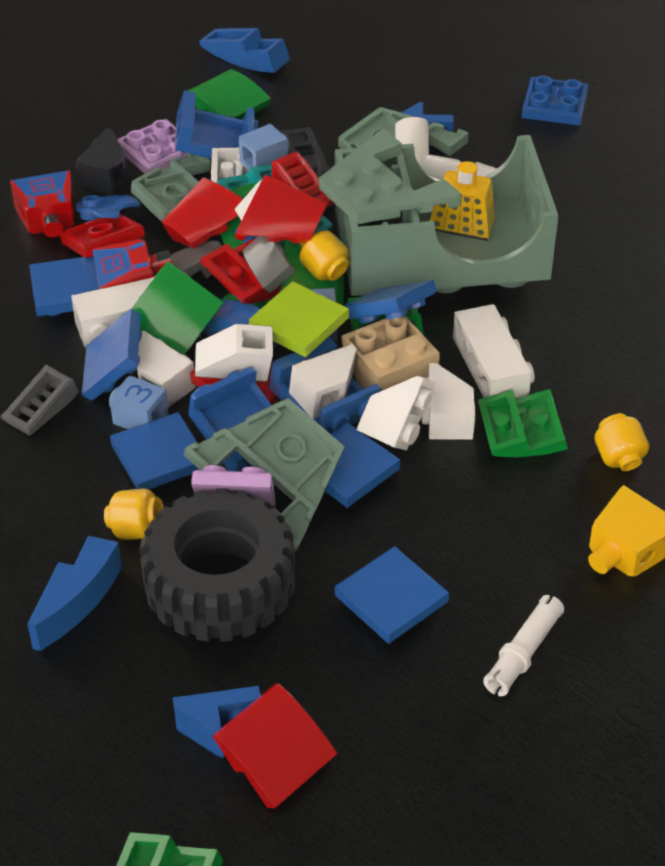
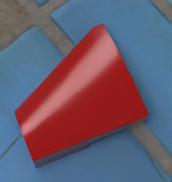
[234,175,327,244]

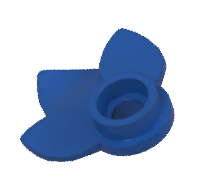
[76,195,140,220]

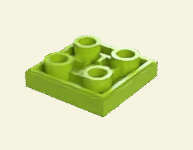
[249,281,349,357]

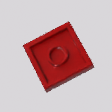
[59,214,145,258]

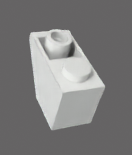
[195,324,273,381]
[137,330,195,408]
[289,344,357,419]
[422,363,475,440]
[356,376,436,450]

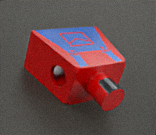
[10,170,74,237]
[92,239,173,289]

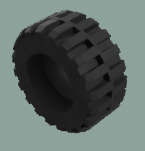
[140,489,295,642]

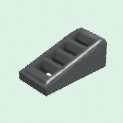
[1,365,79,436]

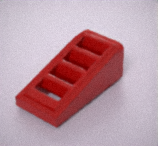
[272,152,334,208]

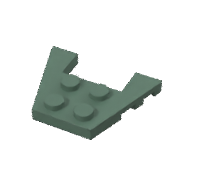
[338,107,469,156]
[319,129,462,224]
[131,153,210,221]
[184,398,345,552]

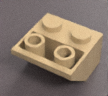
[341,315,440,391]

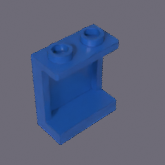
[175,90,258,159]
[269,337,382,434]
[188,366,272,472]

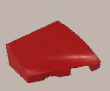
[161,177,243,249]

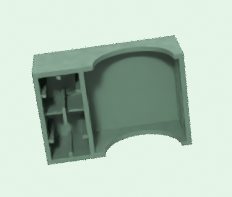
[335,135,558,296]

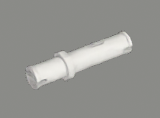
[483,595,564,696]

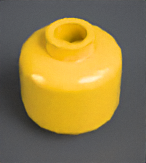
[299,230,350,281]
[595,413,649,471]
[104,489,164,541]

